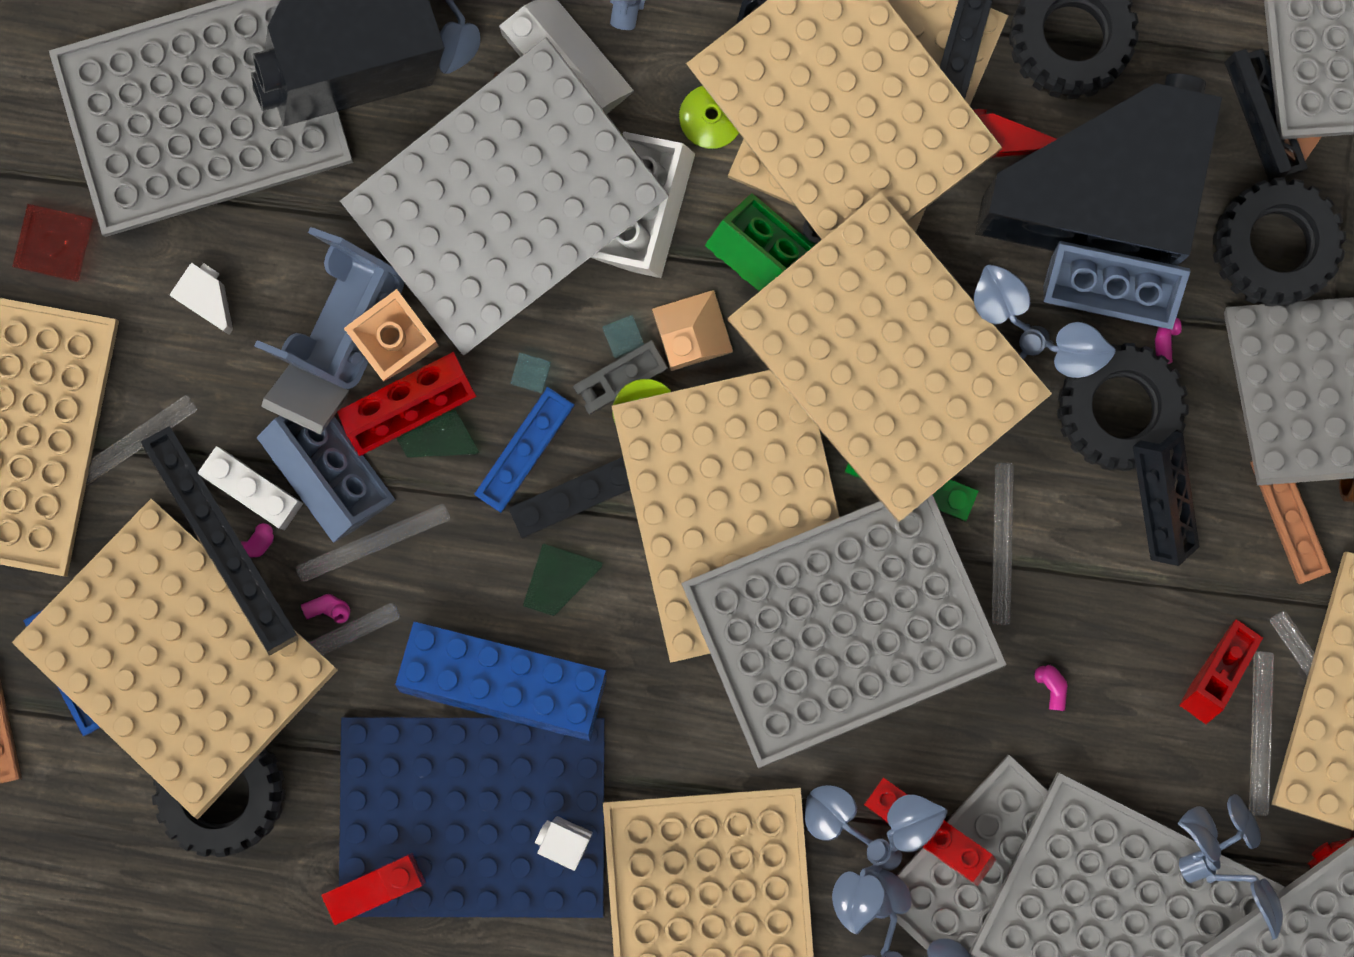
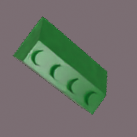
[705,193,815,292]

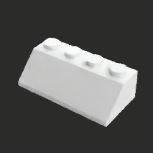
[499,0,634,114]
[590,132,695,278]

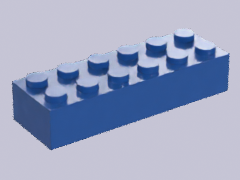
[395,622,607,741]

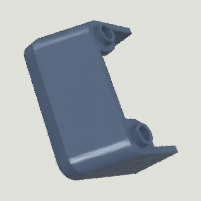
[254,227,404,389]

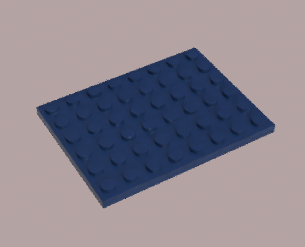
[339,717,605,918]

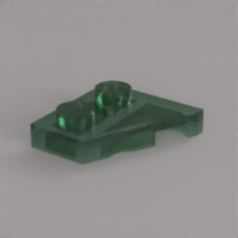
[397,408,480,458]
[523,544,603,616]

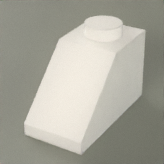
[170,263,233,335]

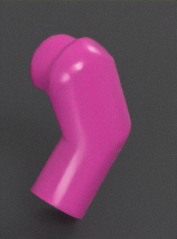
[1155,318,1182,364]
[240,523,274,558]
[301,594,350,623]
[1035,665,1068,711]

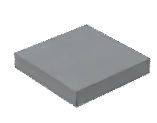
[261,364,349,435]

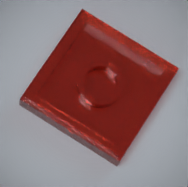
[12,204,93,282]

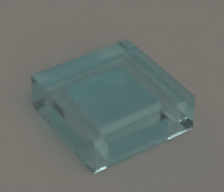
[602,315,644,358]
[510,353,551,394]

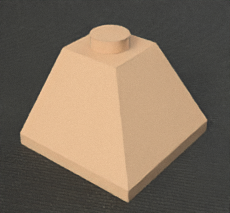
[344,289,439,381]
[652,290,733,371]

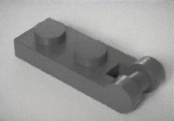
[573,340,668,415]

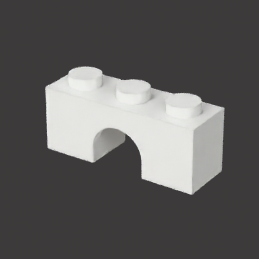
[198,446,303,530]
[535,816,593,871]

